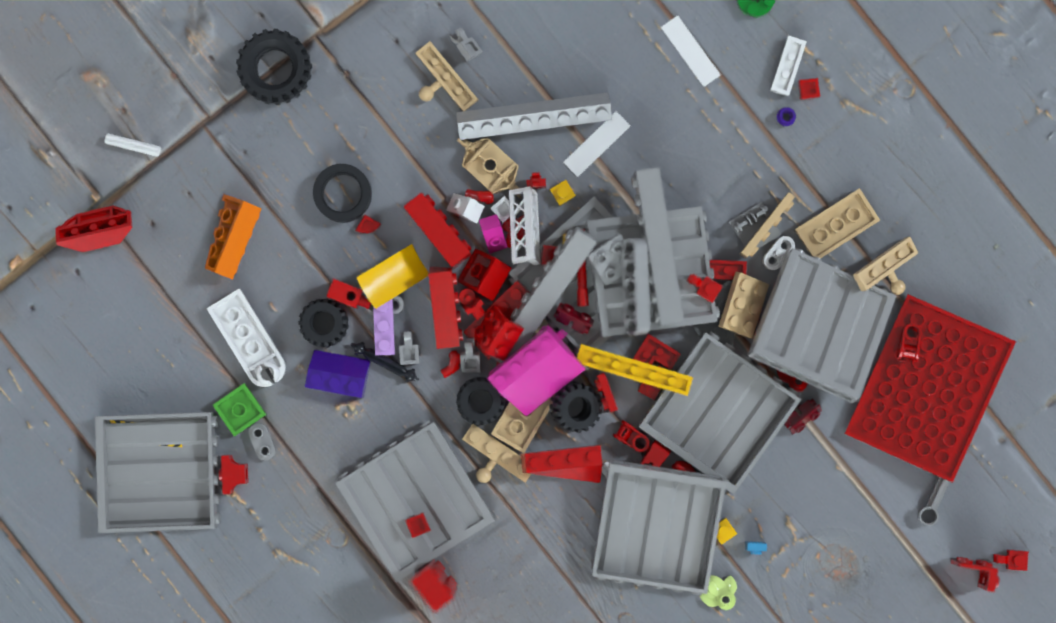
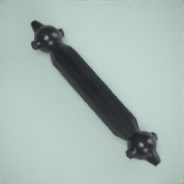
[350,342,419,383]

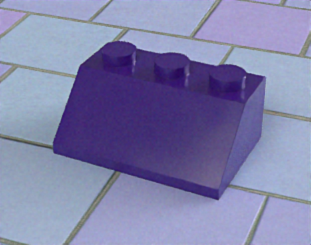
[305,350,371,398]

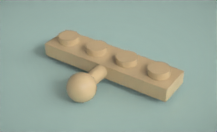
[415,41,479,111]
[853,237,918,295]
[462,424,531,483]

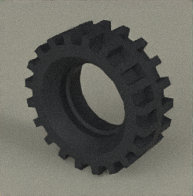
[236,29,312,105]

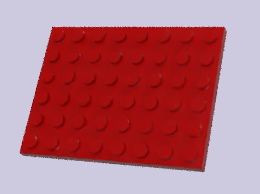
[844,294,1016,483]

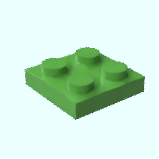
[213,383,267,437]

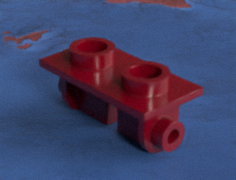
[553,302,594,334]
[784,398,822,435]

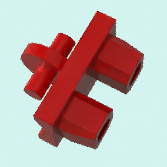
[459,288,486,320]

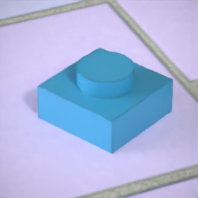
[745,541,767,555]

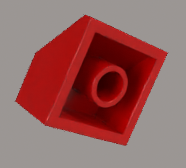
[457,248,511,301]

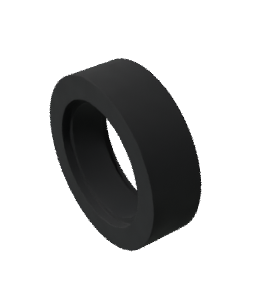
[313,164,372,223]

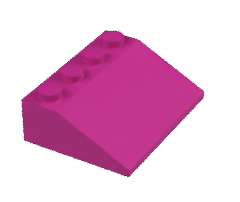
[487,325,586,416]

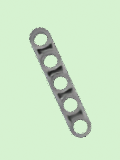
[621,238,650,335]

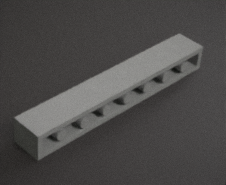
[456,93,612,140]
[631,167,684,327]
[490,226,597,363]

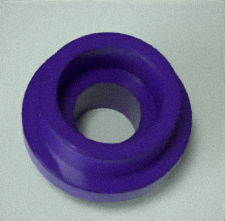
[777,107,796,126]

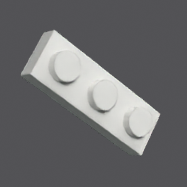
[770,36,807,96]

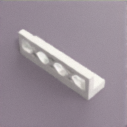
[509,186,541,265]

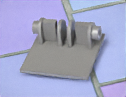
[729,202,781,248]
[587,233,624,286]

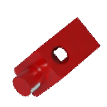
[326,279,371,309]

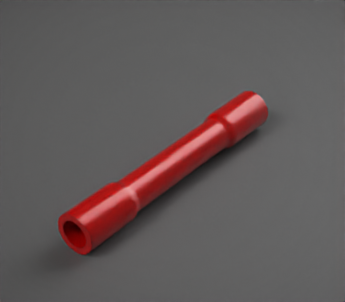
[577,229,589,307]

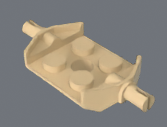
[457,138,521,198]

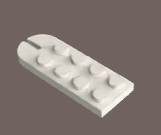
[207,288,286,387]

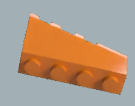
[205,194,262,280]

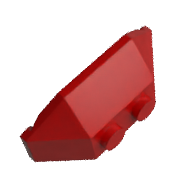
[55,205,133,252]

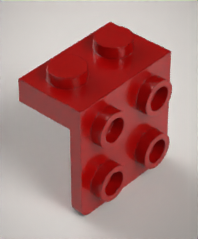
[474,305,524,361]
[951,556,999,592]

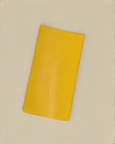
[357,244,429,309]

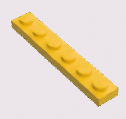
[577,344,693,396]

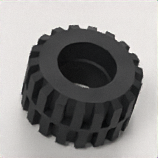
[298,299,349,347]
[456,377,505,425]
[549,381,602,433]

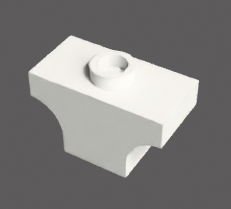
[446,193,485,223]

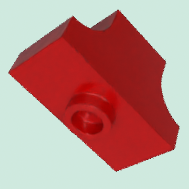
[219,455,249,495]

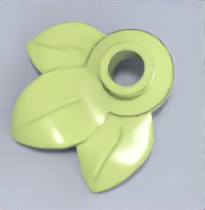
[700,575,737,610]

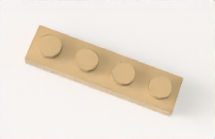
[739,192,795,258]

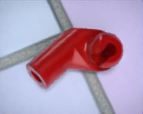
[465,189,494,205]
[440,350,461,378]
[672,460,697,473]

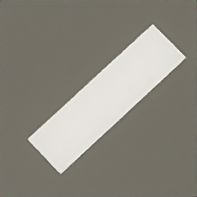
[661,16,720,87]
[563,111,630,177]

